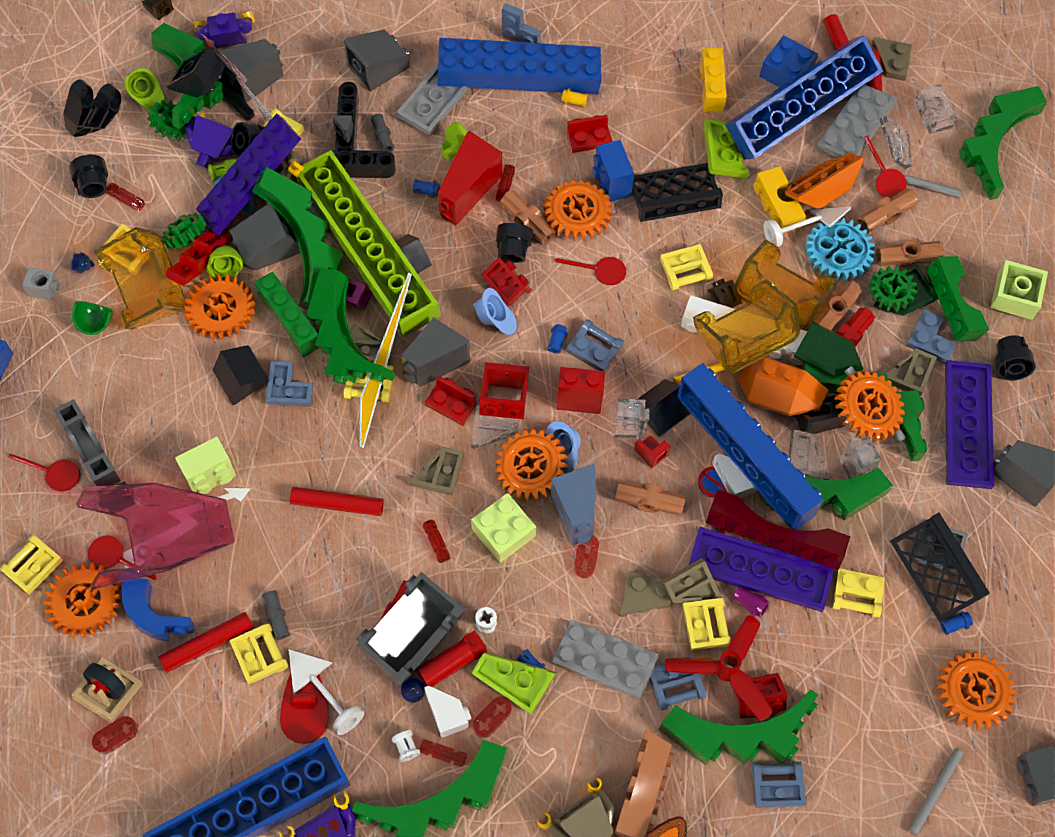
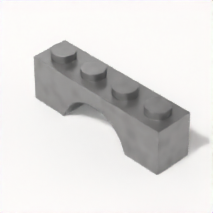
[54,399,121,490]

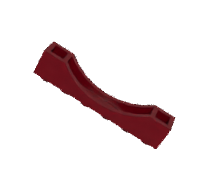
[706,489,850,570]

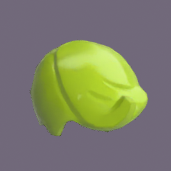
[441,121,468,161]
[206,245,243,280]

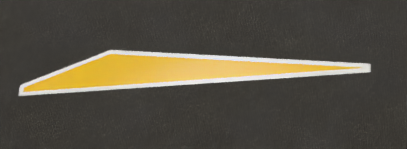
[360,273,412,448]

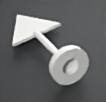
[763,206,851,249]
[288,649,364,735]

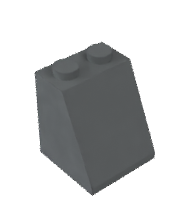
[344,29,410,92]
[215,39,283,103]
[230,203,300,271]
[401,317,470,387]
[994,440,1055,507]
[1017,745,1055,806]

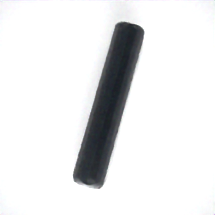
[218,77,255,120]

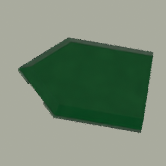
[873,265,939,316]
[794,322,864,377]

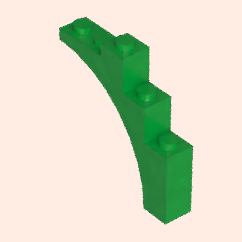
[151,23,223,129]
[959,86,1047,200]
[252,167,343,310]
[306,268,395,385]
[802,363,927,462]
[761,468,893,521]
[659,689,818,765]
[352,740,507,837]

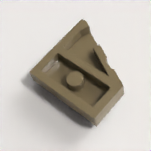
[872,37,912,81]
[348,320,383,363]
[885,349,937,396]
[410,447,464,496]
[661,558,722,603]
[620,572,671,617]

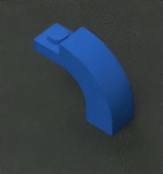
[122,578,194,641]

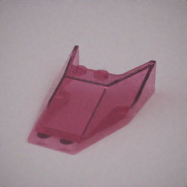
[76,483,235,590]

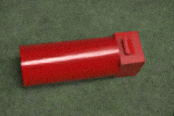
[416,630,487,687]

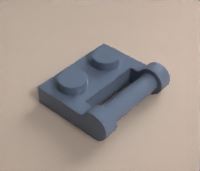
[567,319,625,371]
[650,655,706,711]
[751,762,806,808]

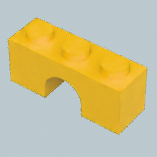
[700,48,727,112]
[753,166,806,234]

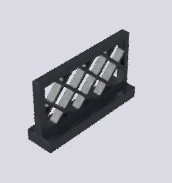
[632,163,723,222]
[890,512,990,622]

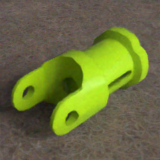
[208,159,237,183]

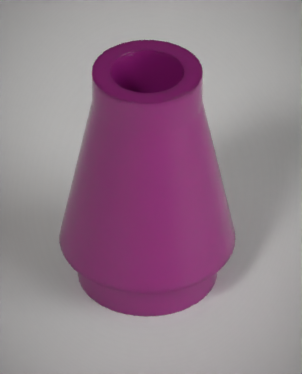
[733,587,770,617]

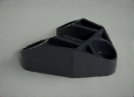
[63,79,122,137]

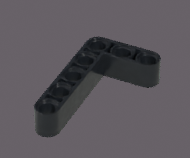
[334,82,396,178]

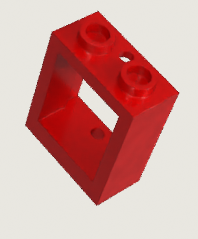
[479,362,530,420]

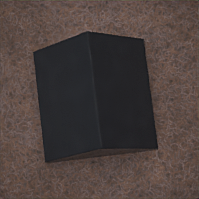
[395,234,432,274]
[213,345,270,405]
[631,379,691,437]
[795,395,847,436]

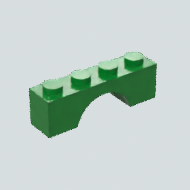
[926,256,989,342]
[254,271,319,358]

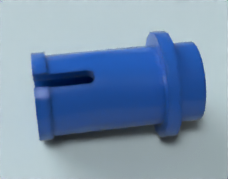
[413,179,440,197]
[547,324,568,354]
[940,611,973,635]
[517,649,545,669]

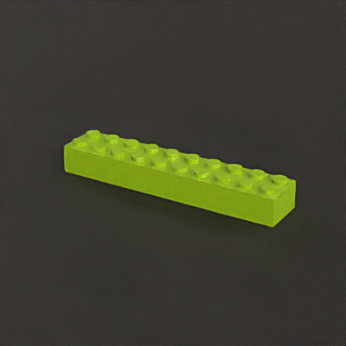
[297,150,441,337]

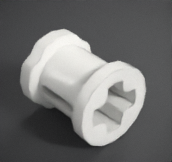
[475,607,497,634]
[392,730,421,762]

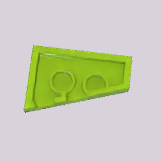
[703,119,750,179]
[472,652,558,714]

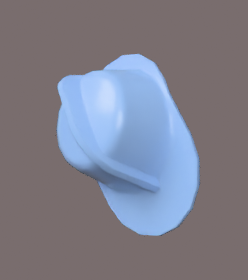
[473,288,517,335]
[545,421,581,474]

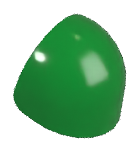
[72,301,114,335]

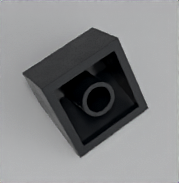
[166,46,226,97]

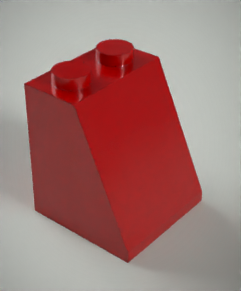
[556,367,605,414]

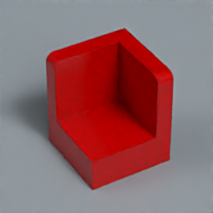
[634,435,671,468]

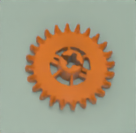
[544,179,613,241]
[184,274,256,339]
[835,370,905,442]
[494,428,568,501]
[43,562,122,638]
[936,651,1017,730]

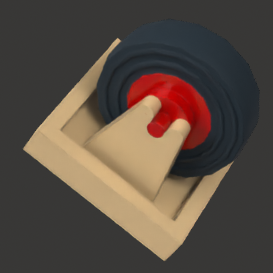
[71,657,142,723]

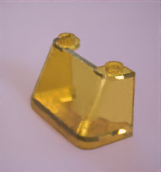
[95,227,188,330]
[735,239,840,331]
[693,279,800,373]

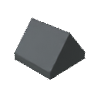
[333,115,353,143]

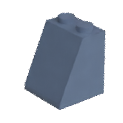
[551,464,596,546]

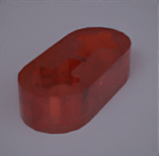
[574,535,599,578]
[473,696,512,738]
[92,716,138,754]

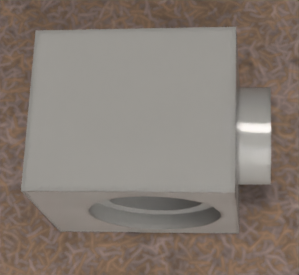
[22,267,60,301]

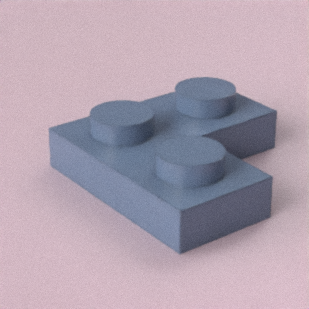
[502,3,541,43]
[906,309,957,364]
[266,361,314,407]

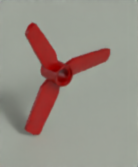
[664,615,773,721]

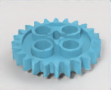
[805,218,875,282]

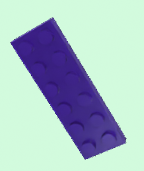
[196,113,301,235]
[945,360,994,489]
[689,527,834,612]

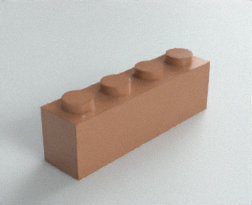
[614,730,674,837]

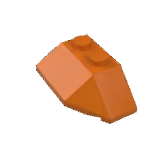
[785,152,863,209]
[738,358,829,416]

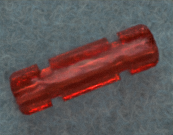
[496,164,515,202]
[107,183,145,211]
[423,519,450,563]
[419,739,467,767]

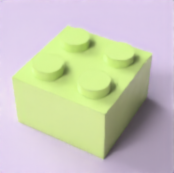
[990,260,1048,320]
[175,437,236,497]
[471,493,537,563]

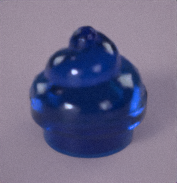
[71,252,95,274]
[401,678,425,703]

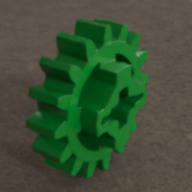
[147,100,188,141]
[161,213,207,249]
[868,266,917,312]

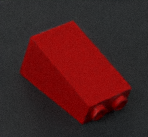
[438,130,502,226]

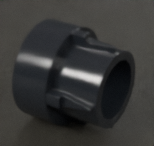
[231,122,265,158]
[69,154,108,198]
[496,223,533,263]
[995,335,1036,381]

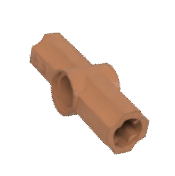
[857,188,918,233]
[500,190,556,245]
[876,240,944,267]
[814,281,863,331]
[615,480,686,516]

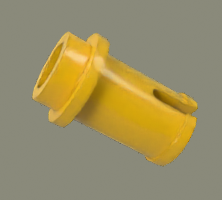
[562,88,588,107]

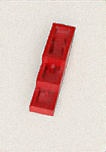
[165,228,233,286]

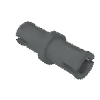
[370,114,395,152]
[262,590,290,640]

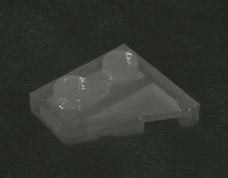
[880,115,912,169]
[471,405,520,449]
[789,429,832,480]

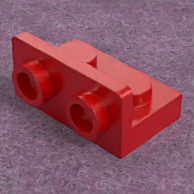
[567,115,612,153]
[481,257,532,306]
[425,376,477,426]
[733,673,787,719]

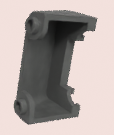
[356,572,465,688]

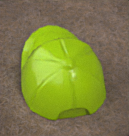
[125,68,165,111]

